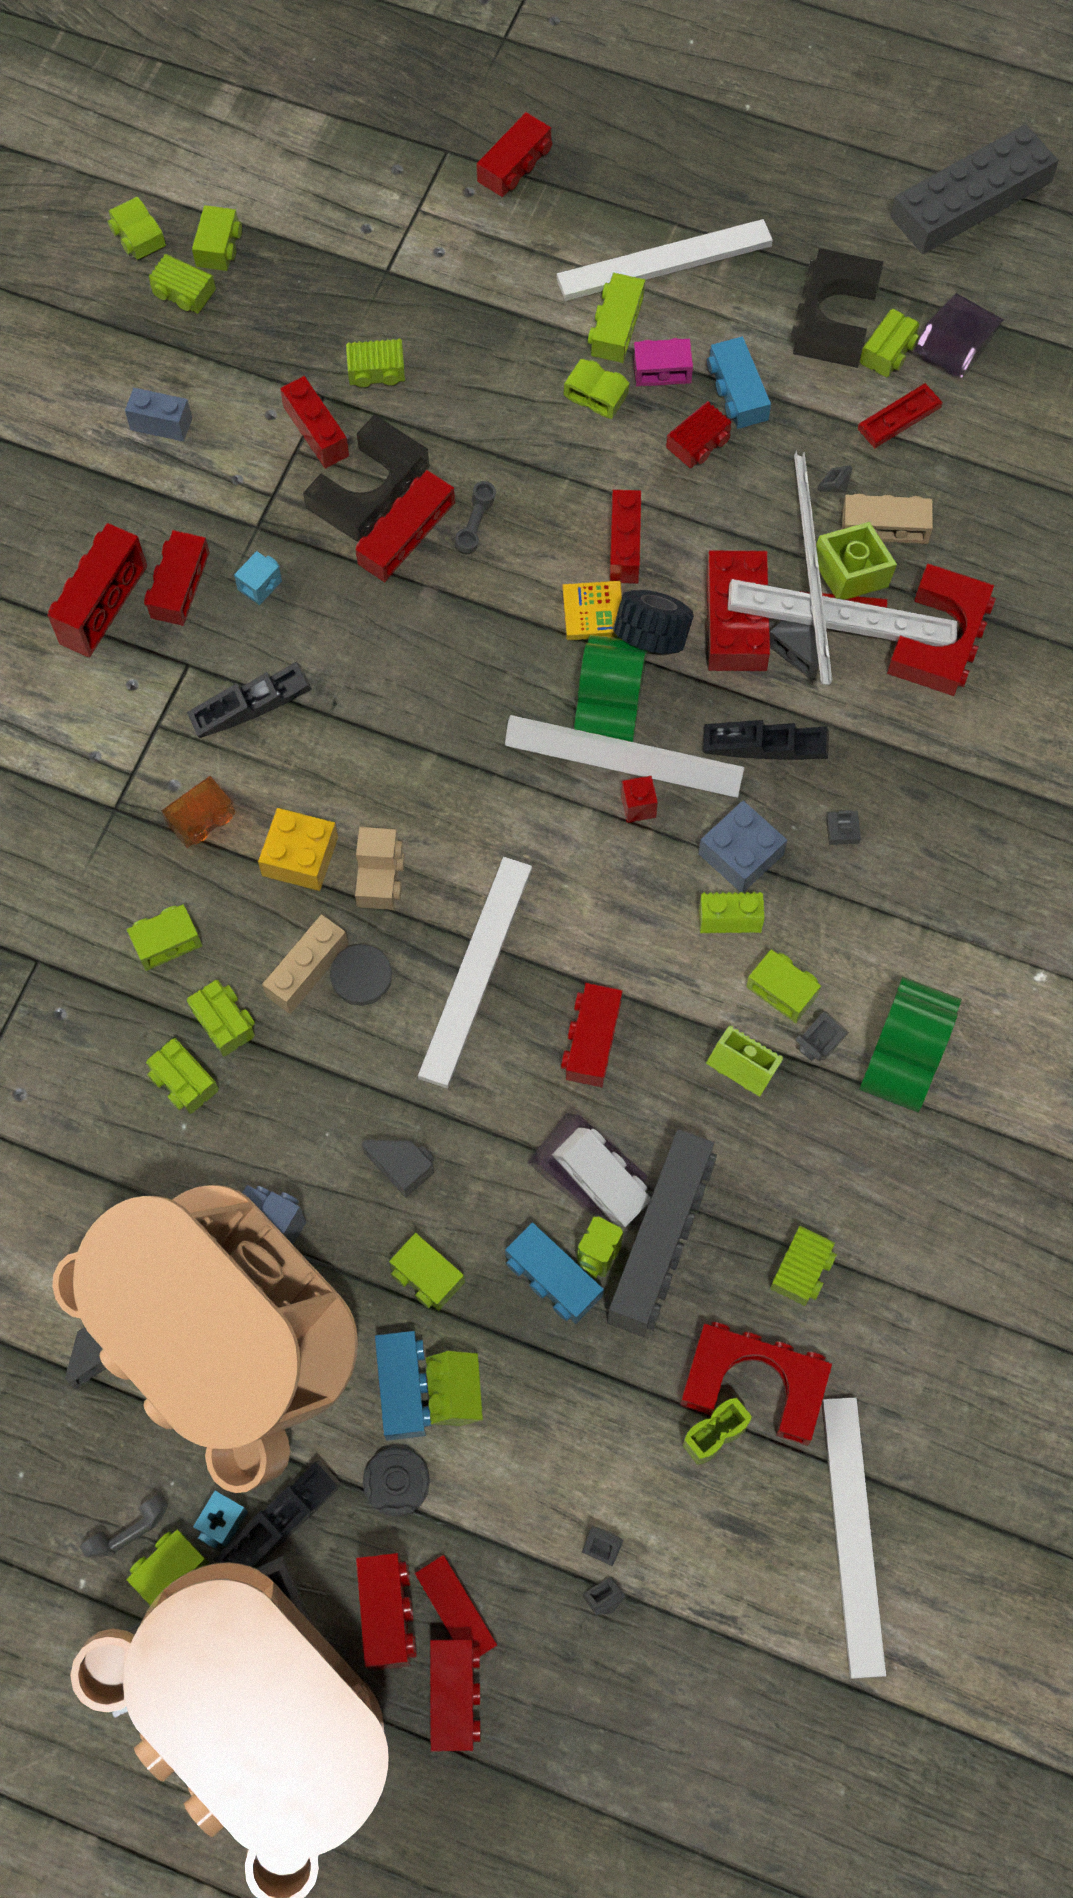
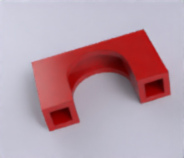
[887,563,996,696]
[680,1322,832,1446]

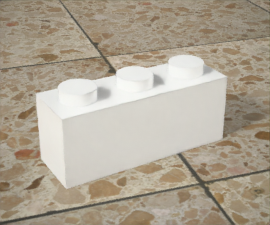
[552,1127,651,1227]

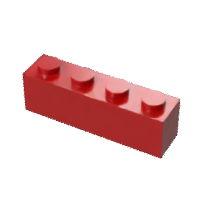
[355,470,455,583]

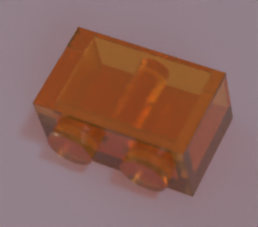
[161,776,235,848]

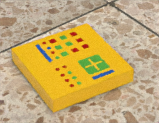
[562,581,622,640]

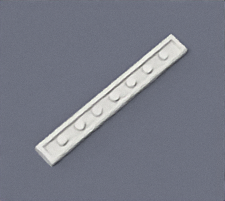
[557,219,773,301]
[728,579,957,646]
[505,715,744,798]
[418,857,532,1089]
[822,1397,886,1679]

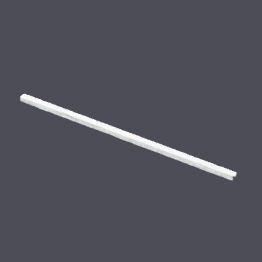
[794,451,832,685]

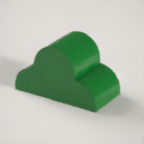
[574,635,648,742]
[859,976,962,1113]

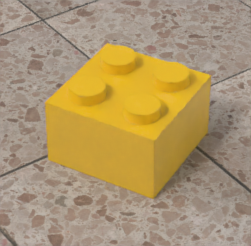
[258,808,338,891]

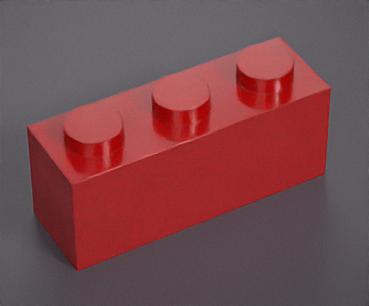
[476,112,552,197]
[280,376,349,469]
[610,490,641,584]
[144,530,210,626]
[561,983,623,1088]
[430,1639,481,1751]

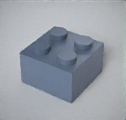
[698,800,787,893]

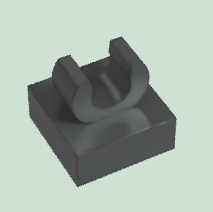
[826,810,861,845]

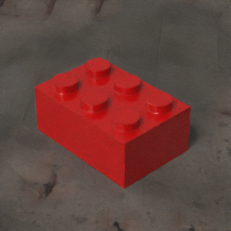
[356,1553,417,1671]

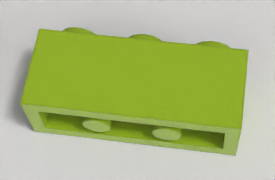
[588,272,645,363]

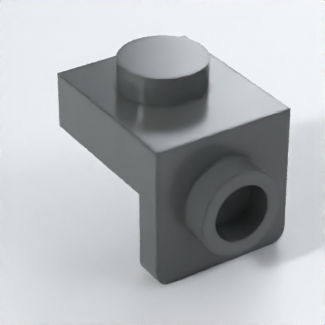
[795,1011,849,1061]

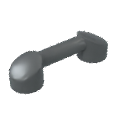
[455,481,496,553]
[80,1494,168,1558]

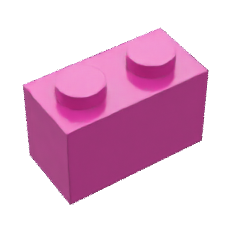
[633,338,693,387]

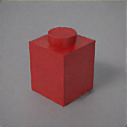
[621,775,658,823]

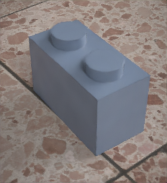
[125,387,192,442]

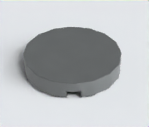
[330,944,392,1006]
[362,1447,430,1517]

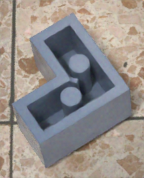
[242,1185,306,1245]

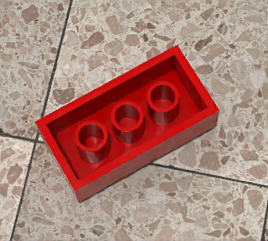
[48,523,147,658]
[707,550,770,671]

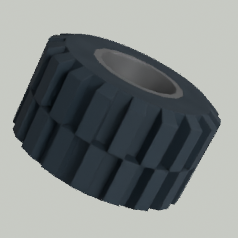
[613,590,694,654]

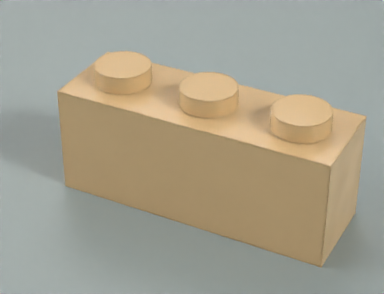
[842,494,933,544]
[262,914,349,1015]

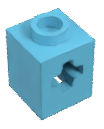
[234,551,282,605]
[193,1491,248,1548]

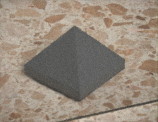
[817,465,853,492]
[582,1525,623,1566]
[582,1577,625,1616]

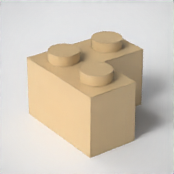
[355,827,405,910]

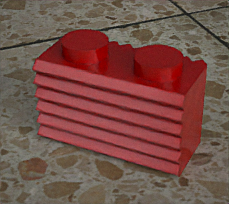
[666,401,731,469]

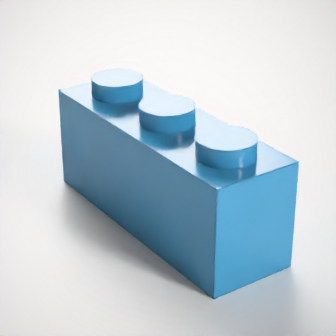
[707,336,771,429]
[505,1222,604,1324]
[375,1331,431,1441]

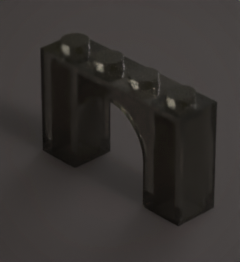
[790,248,884,368]
[303,414,430,542]

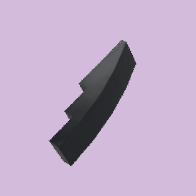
[187,661,312,738]
[703,720,829,760]
[213,1460,342,1568]

